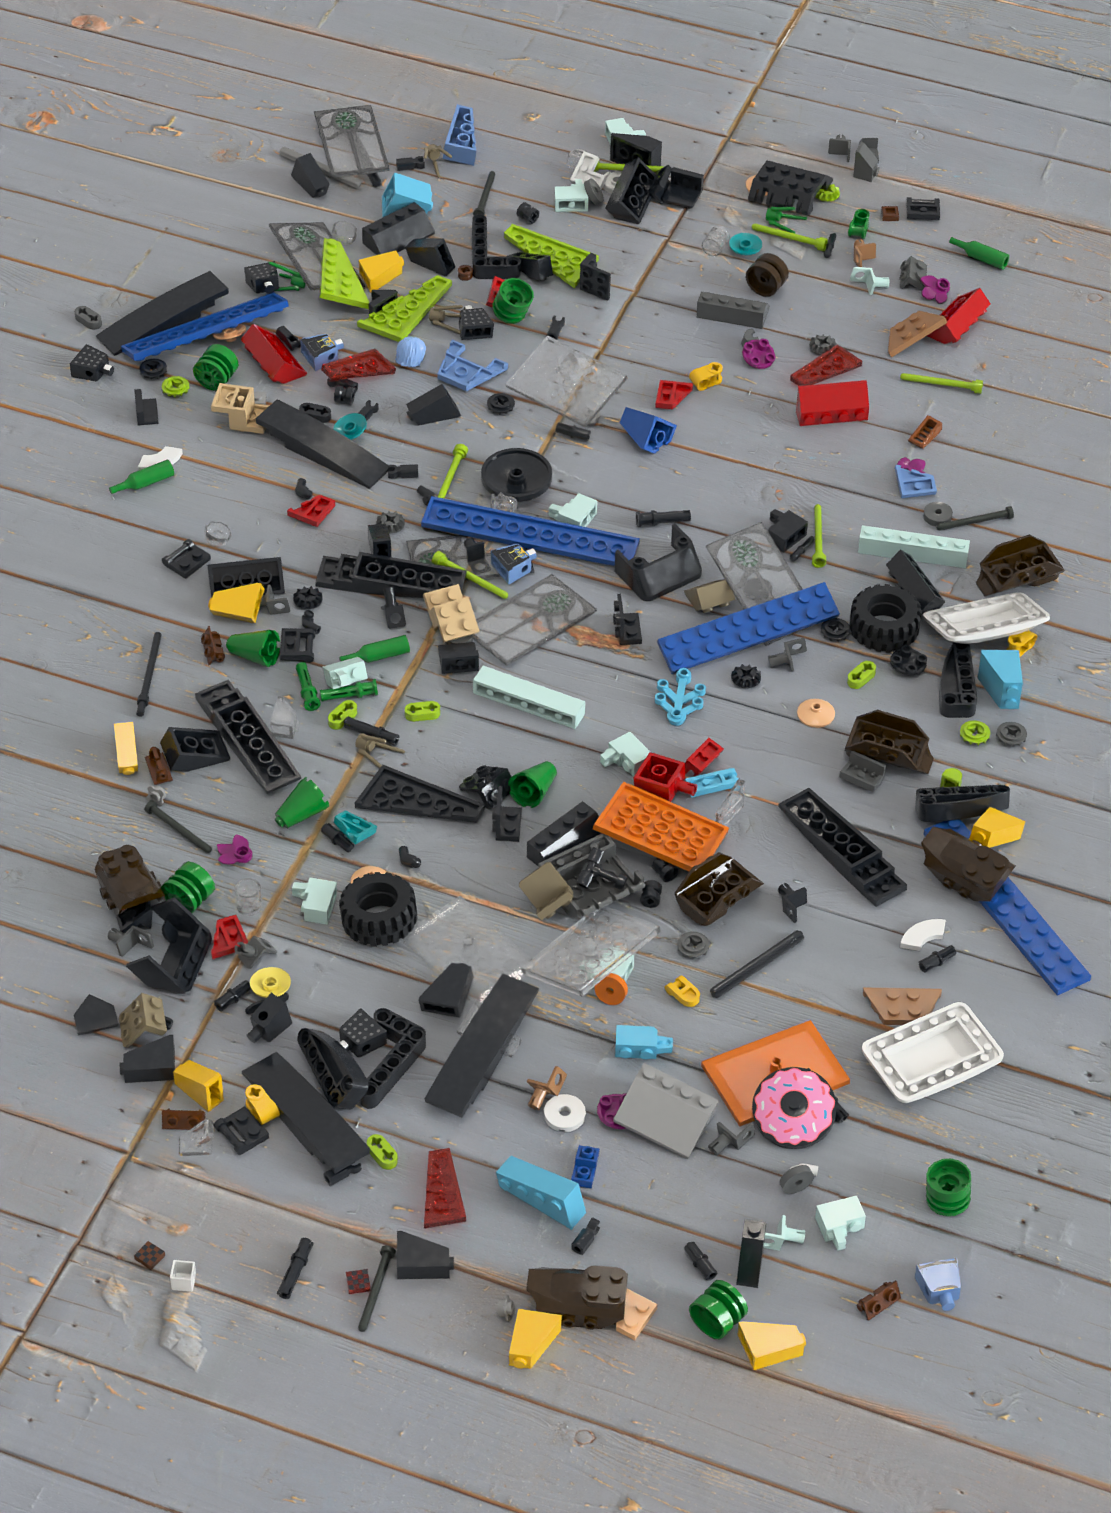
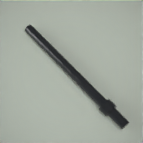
[136,632,162,717]

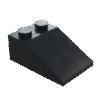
[610,133,662,173]
[160,727,230,772]

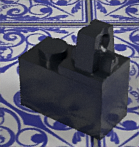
[767,509,808,553]

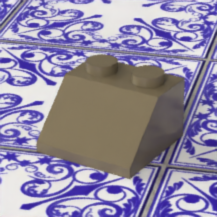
[684,579,735,613]

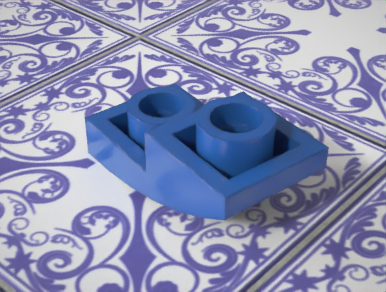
[571,1145,600,1189]

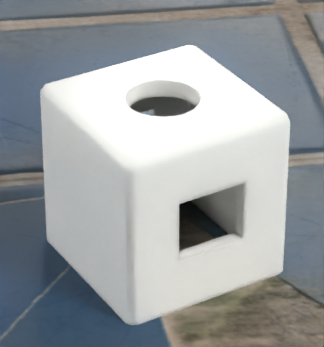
[170,1260,196,1292]

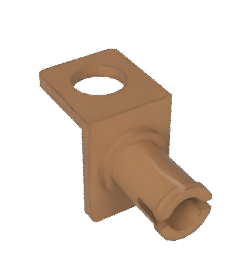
[854,239,876,267]
[527,1066,567,1110]

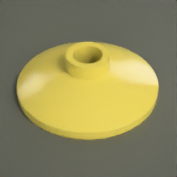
[250,967,291,998]

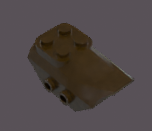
[976,534,1065,597]
[845,709,934,774]
[921,827,1016,901]
[94,845,165,916]
[675,852,764,926]
[526,1266,628,1330]

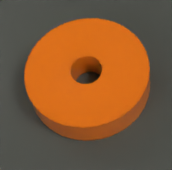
[594,973,628,1005]

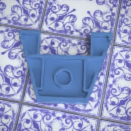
[437,339,508,391]

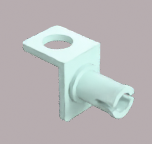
[850,267,890,295]
[764,1215,805,1251]

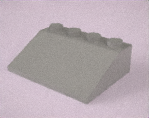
[613,1063,719,1159]

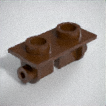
[201,626,225,665]
[145,747,173,785]
[162,1108,206,1130]
[856,1280,901,1321]

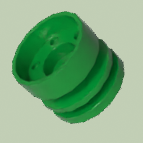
[492,278,534,324]
[193,344,239,391]
[161,861,215,914]
[926,1158,971,1216]
[689,1280,748,1340]

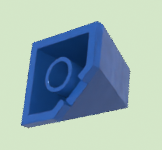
[620,407,677,454]

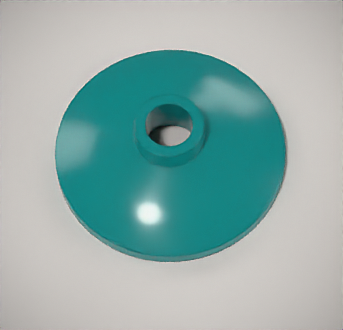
[729,233,762,255]
[333,413,367,440]

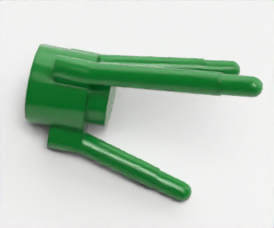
[766,207,807,234]
[269,262,306,291]

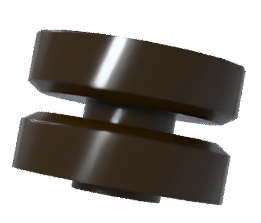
[745,253,789,297]

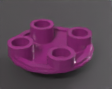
[742,338,776,369]
[597,1093,627,1129]

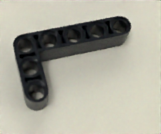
[472,214,521,279]
[360,1008,426,1109]

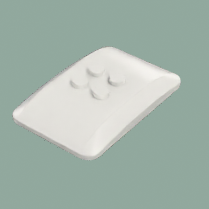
[923,592,1050,644]
[862,1002,1004,1103]

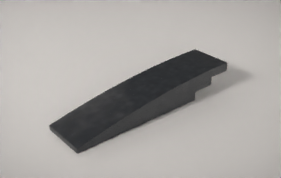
[96,271,229,356]
[256,399,388,489]
[315,552,467,598]
[195,679,301,794]
[778,788,907,907]
[424,973,539,1118]
[242,1052,370,1174]

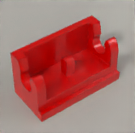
[685,738,724,777]

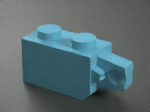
[615,1025,673,1059]

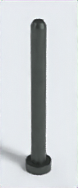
[473,171,495,216]
[936,506,1014,531]
[144,800,212,853]
[358,1245,396,1332]

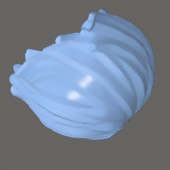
[395,336,426,367]

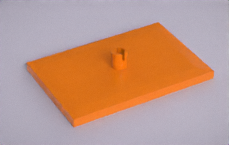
[593,781,729,872]
[701,1020,850,1127]

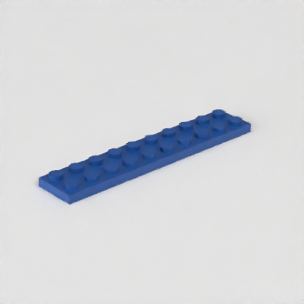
[121,292,289,361]
[657,582,840,674]

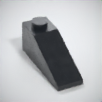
[507,252,553,281]

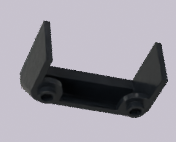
[614,523,702,601]
[126,897,212,994]

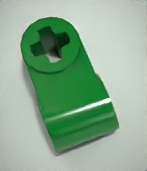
[848,209,870,239]

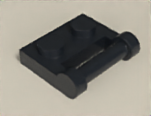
[906,197,940,220]
[162,539,211,579]
[280,628,315,663]
[214,1106,269,1155]

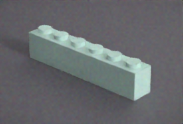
[858,525,970,568]
[473,666,585,729]

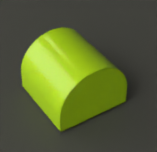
[940,768,962,787]

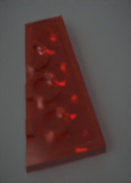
[790,344,863,386]
[321,349,396,380]
[424,1148,466,1229]

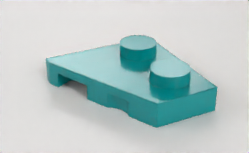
[333,810,377,845]

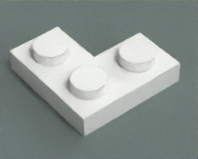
[570,151,607,189]

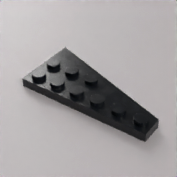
[355,765,485,823]

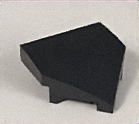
[74,994,119,1036]

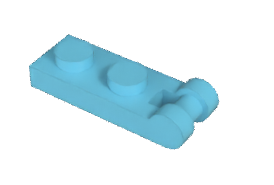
[685,768,742,798]

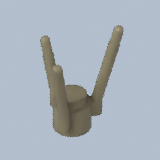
[424,144,452,178]
[429,305,463,334]
[355,733,405,768]

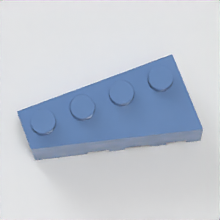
[443,104,476,166]

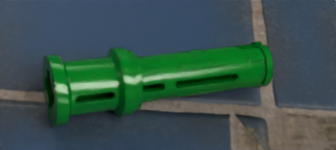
[296,662,321,711]
[320,679,378,702]

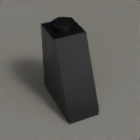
[291,153,330,198]
[405,238,456,276]
[406,384,461,426]
[368,523,391,557]
[418,963,474,1018]
[119,1035,175,1083]
[736,1219,766,1288]
[397,1231,454,1279]

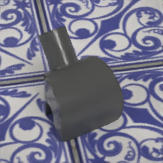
[741,328,759,346]

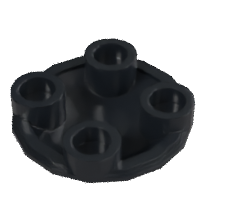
[890,645,927,676]

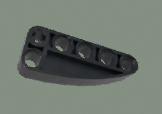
[939,642,977,718]
[915,785,1010,822]
[297,1028,369,1110]

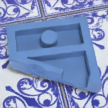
[895,465,937,498]

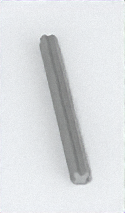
[280,147,361,188]

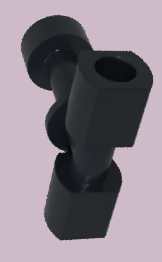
[577,847,628,890]

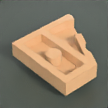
[616,1289,657,1340]

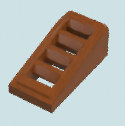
[908,415,942,449]

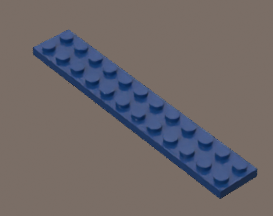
[421,496,640,566]
[924,819,1091,996]

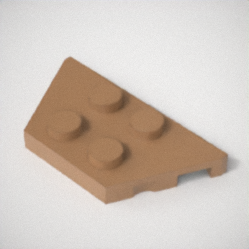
[888,311,948,357]
[863,987,942,1025]

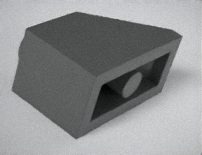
[853,142,880,182]

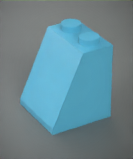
[382,173,433,217]
[977,650,1023,709]

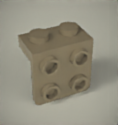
[519,862,573,920]
[119,993,167,1048]

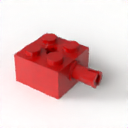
[633,752,697,802]

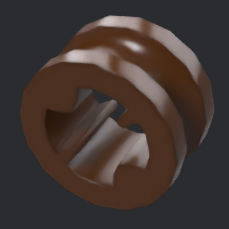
[458,265,473,281]

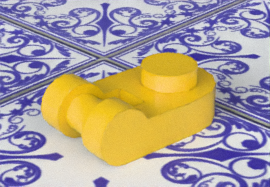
[665,975,700,1007]

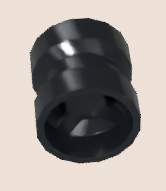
[516,202,539,224]
[334,385,355,404]
[652,858,679,882]
[640,880,662,908]

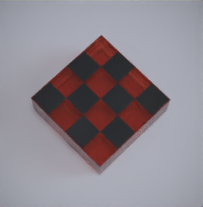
[346,1269,371,1294]

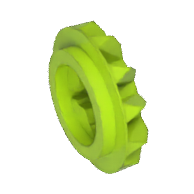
[815,184,840,202]
[162,376,190,397]
[960,720,990,746]

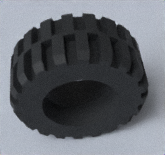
[850,584,922,653]
[339,872,418,947]

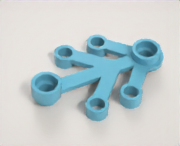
[655,668,706,726]

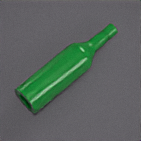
[949,237,1010,270]
[109,459,174,494]
[339,635,410,663]

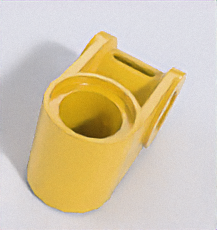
[689,362,723,391]
[1006,630,1037,657]
[245,1084,280,1125]

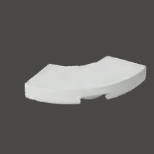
[138,446,183,471]
[900,919,946,951]

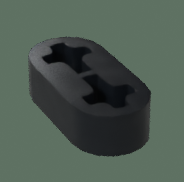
[299,403,332,423]

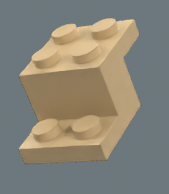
[211,383,270,434]
[423,584,480,643]

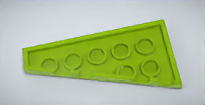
[504,224,599,288]
[319,238,370,309]
[357,275,452,342]

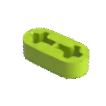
[847,661,876,689]
[328,700,357,730]
[405,701,440,722]
[367,1134,398,1170]

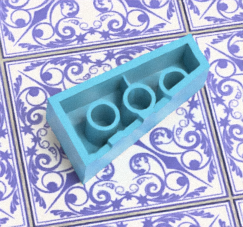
[496,1156,586,1230]

